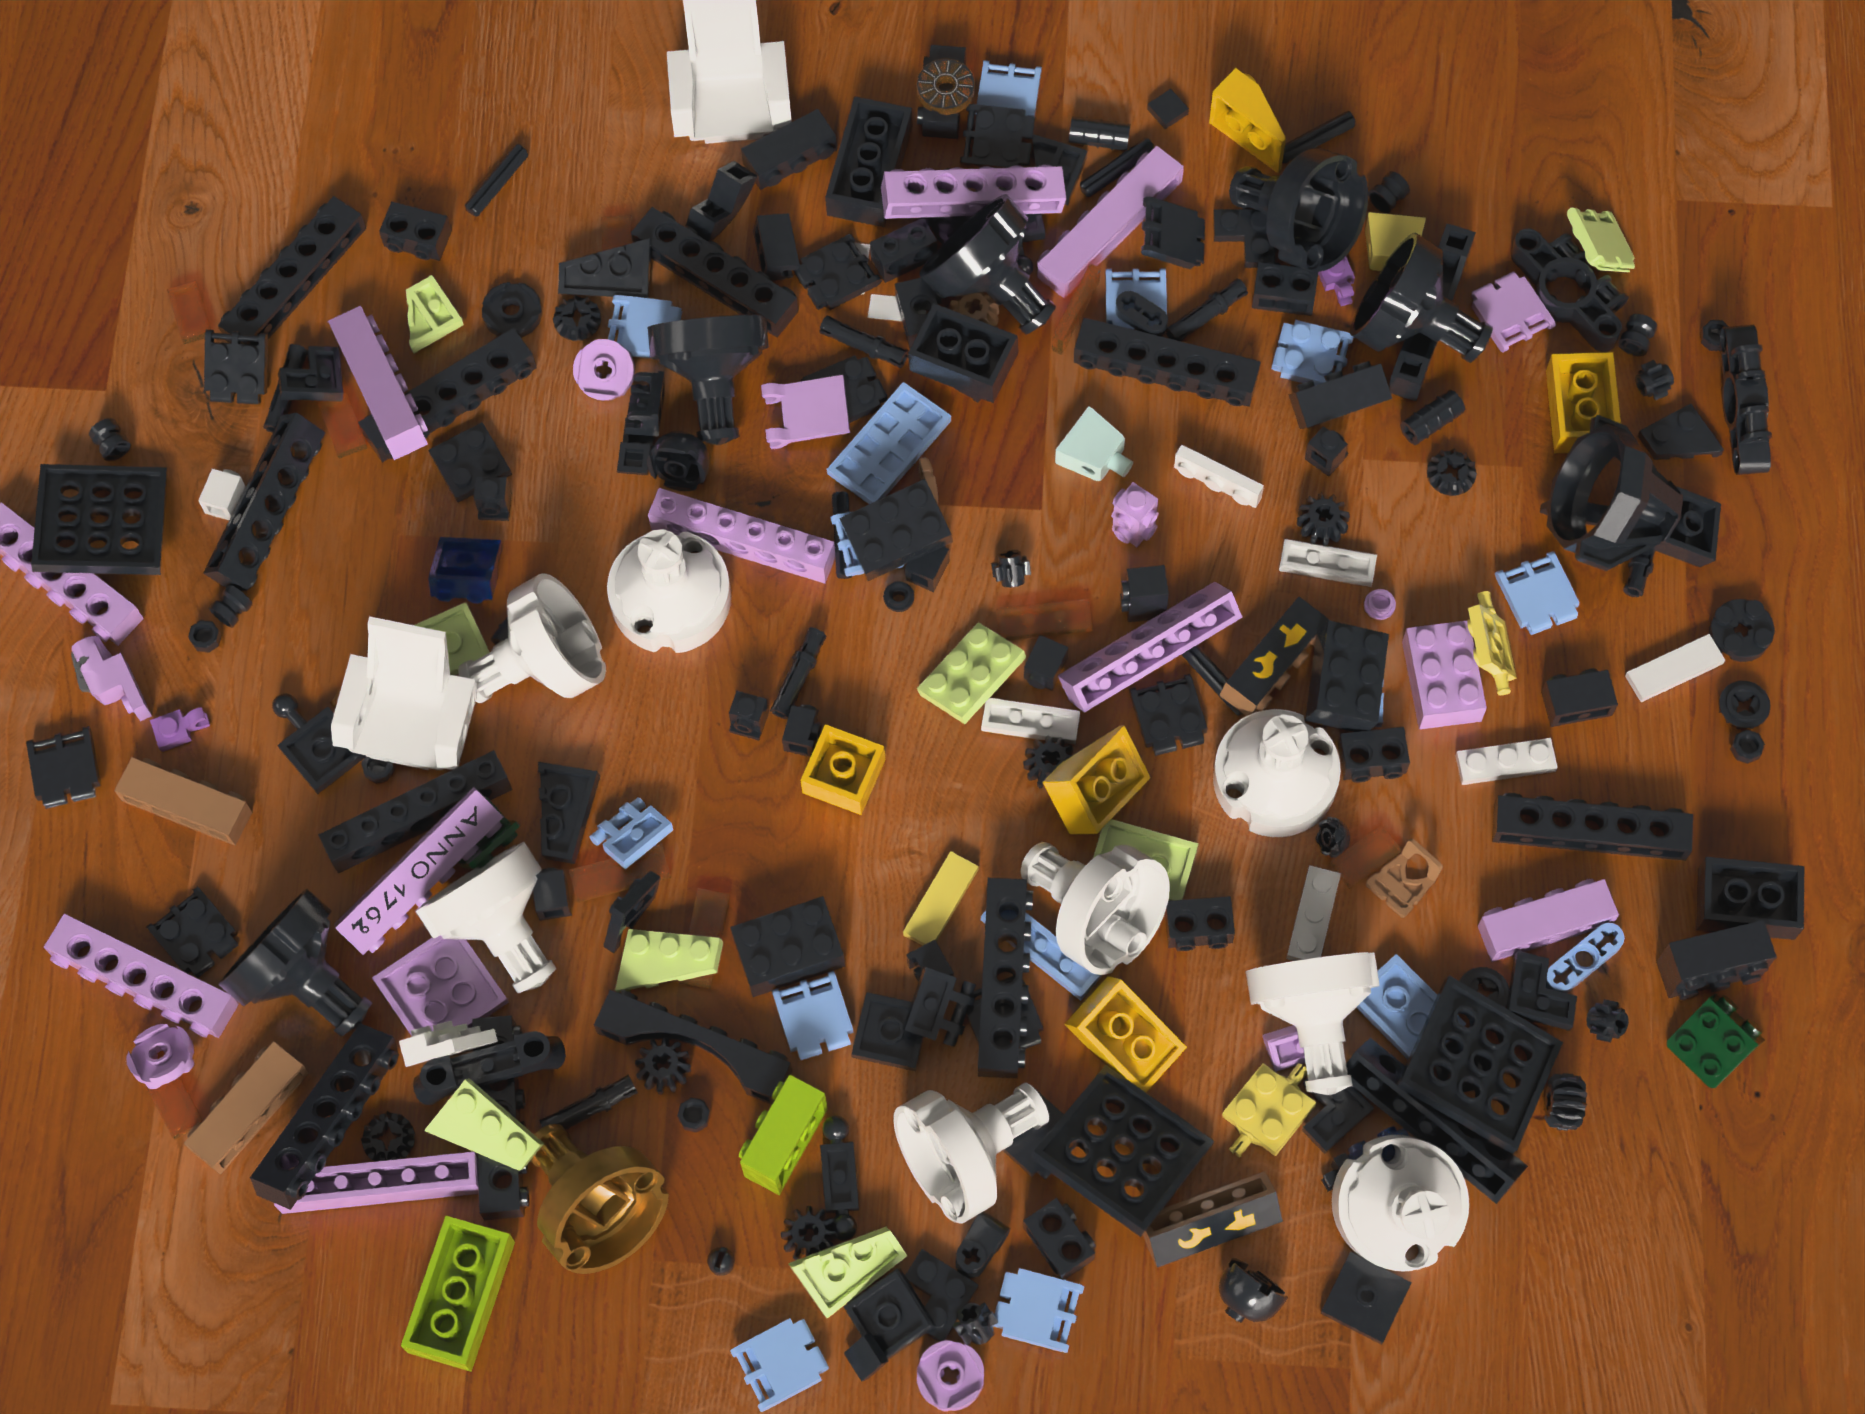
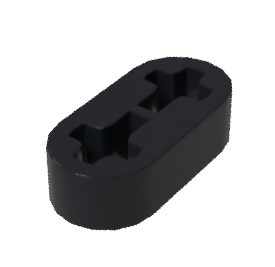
[1115,291,1168,336]

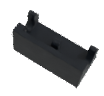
[753,213,800,281]
[625,371,665,436]

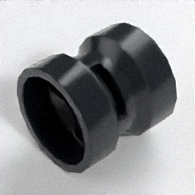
[1368,171,1410,213]
[1618,314,1658,356]
[89,418,131,461]
[208,584,253,628]

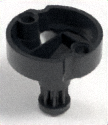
[1229,148,1368,272]
[919,194,1056,335]
[1350,233,1493,363]
[647,315,769,445]
[218,889,372,1037]

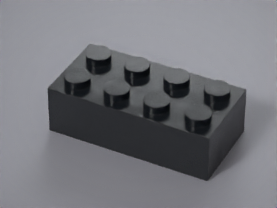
[825,96,913,227]

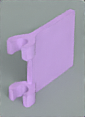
[761,375,850,449]

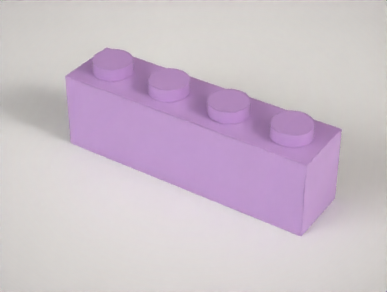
[1478,879,1619,962]

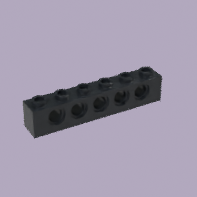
[218,196,366,345]
[631,207,799,338]
[1074,318,1261,407]
[358,328,537,463]
[203,413,325,591]
[318,750,513,874]
[1492,793,1693,861]
[978,878,1033,1079]
[472,1015,530,1221]
[250,1023,399,1210]
[1346,1038,1528,1204]

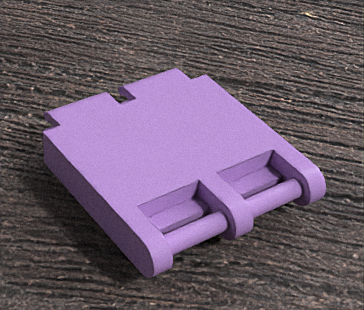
[1471,271,1556,353]

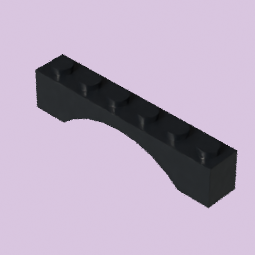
[1389,223,1476,401]
[594,990,792,1104]

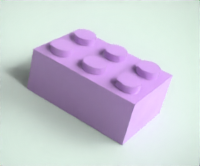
[1402,620,1487,729]

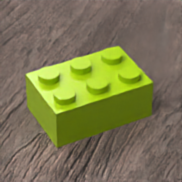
[739,1075,828,1195]

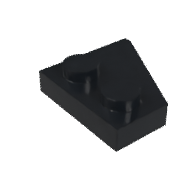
[1032,135,1088,206]
[1638,404,1724,460]
[603,870,661,953]

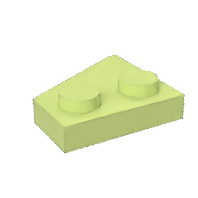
[406,275,464,353]

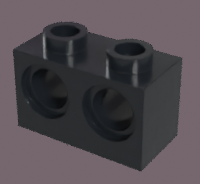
[379,201,452,261]
[870,218,937,283]
[1252,262,1318,316]
[1337,727,1410,783]
[1165,896,1235,951]
[1023,1198,1096,1280]

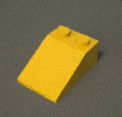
[1209,68,1286,173]
[1043,725,1151,834]
[1064,976,1187,1093]

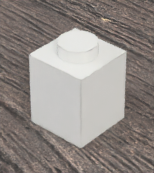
[198,469,246,520]

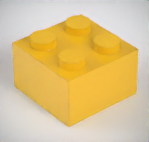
[801,724,886,815]

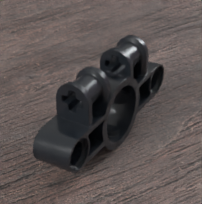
[1511,228,1629,352]
[1720,325,1772,475]

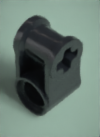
[955,1211,1011,1279]

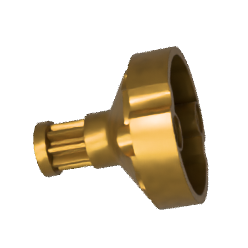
[531,1124,669,1274]

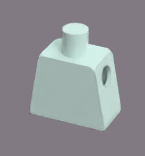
[1055,406,1133,481]

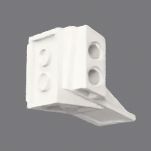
[667,0,792,144]
[331,616,477,770]

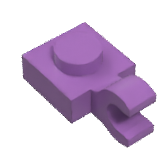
[1318,256,1355,306]
[150,707,210,752]

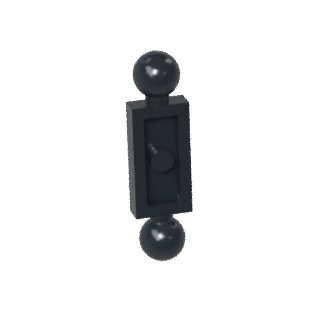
[820,1115,859,1241]

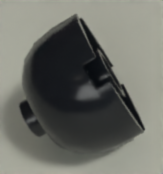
[647,431,710,491]
[1219,1258,1288,1323]

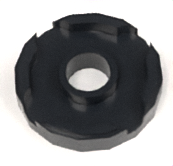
[482,282,542,338]

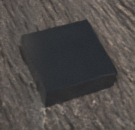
[1147,89,1189,129]
[844,1332,889,1381]

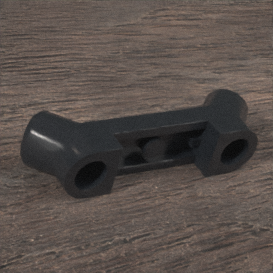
[413,1031,566,1105]

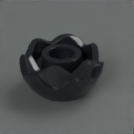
[1316,817,1350,858]

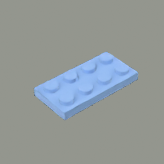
[827,382,951,504]

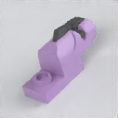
[71,636,152,721]

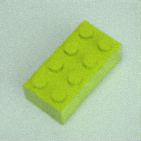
[401,1216,515,1372]

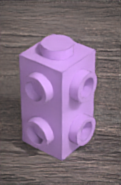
[1111,482,1159,547]

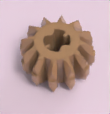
[949,292,999,326]

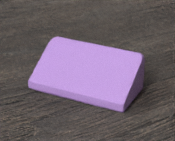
[1262,1025,1305,1072]

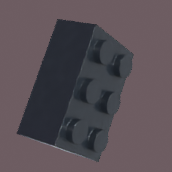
[908,303,1019,403]
[839,479,953,581]
[1305,620,1389,732]
[1696,857,1805,940]
[730,896,845,997]
[1656,920,1777,1000]

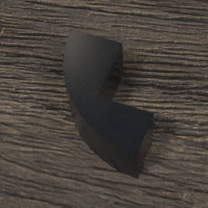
[685,161,757,242]

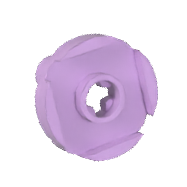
[573,339,635,401]
[126,1024,194,1089]
[917,1340,984,1411]

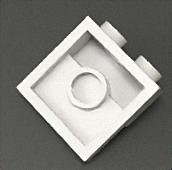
[399,1021,498,1067]

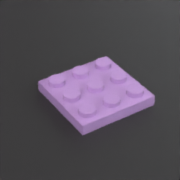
[372,935,509,1036]

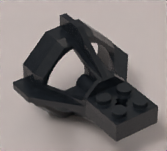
[1540,415,1721,571]

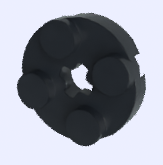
[1709,599,1775,662]

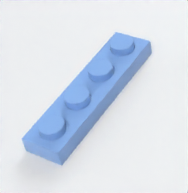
[981,910,1101,1001]

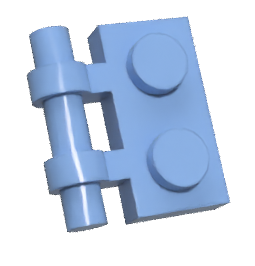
[589,797,673,869]

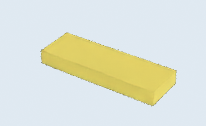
[903,851,979,946]

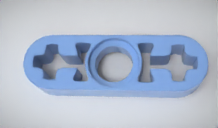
[1546,923,1625,993]

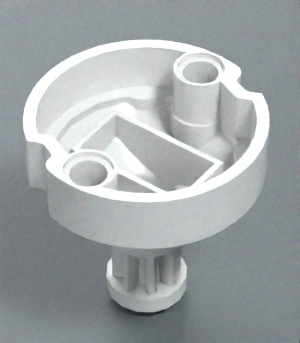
[607,529,731,653]
[458,573,606,703]
[1213,709,1341,837]
[415,842,556,993]
[1020,842,1170,975]
[1246,952,1380,1095]
[894,1083,1049,1224]
[1332,1135,1469,1271]

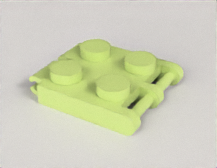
[1567,208,1635,272]

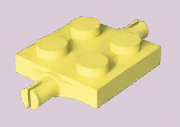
[1467,591,1517,695]
[1222,1063,1316,1158]

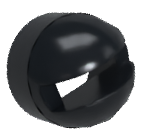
[707,1247,735,1276]

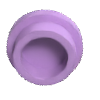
[1364,589,1396,620]

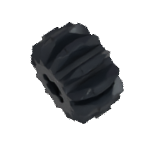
[1296,492,1350,546]
[1023,735,1074,789]
[635,1037,691,1094]
[1543,1073,1587,1131]
[781,1206,838,1261]

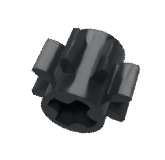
[1635,360,1674,400]
[991,550,1031,588]
[1586,999,1629,1043]
[953,1302,998,1345]

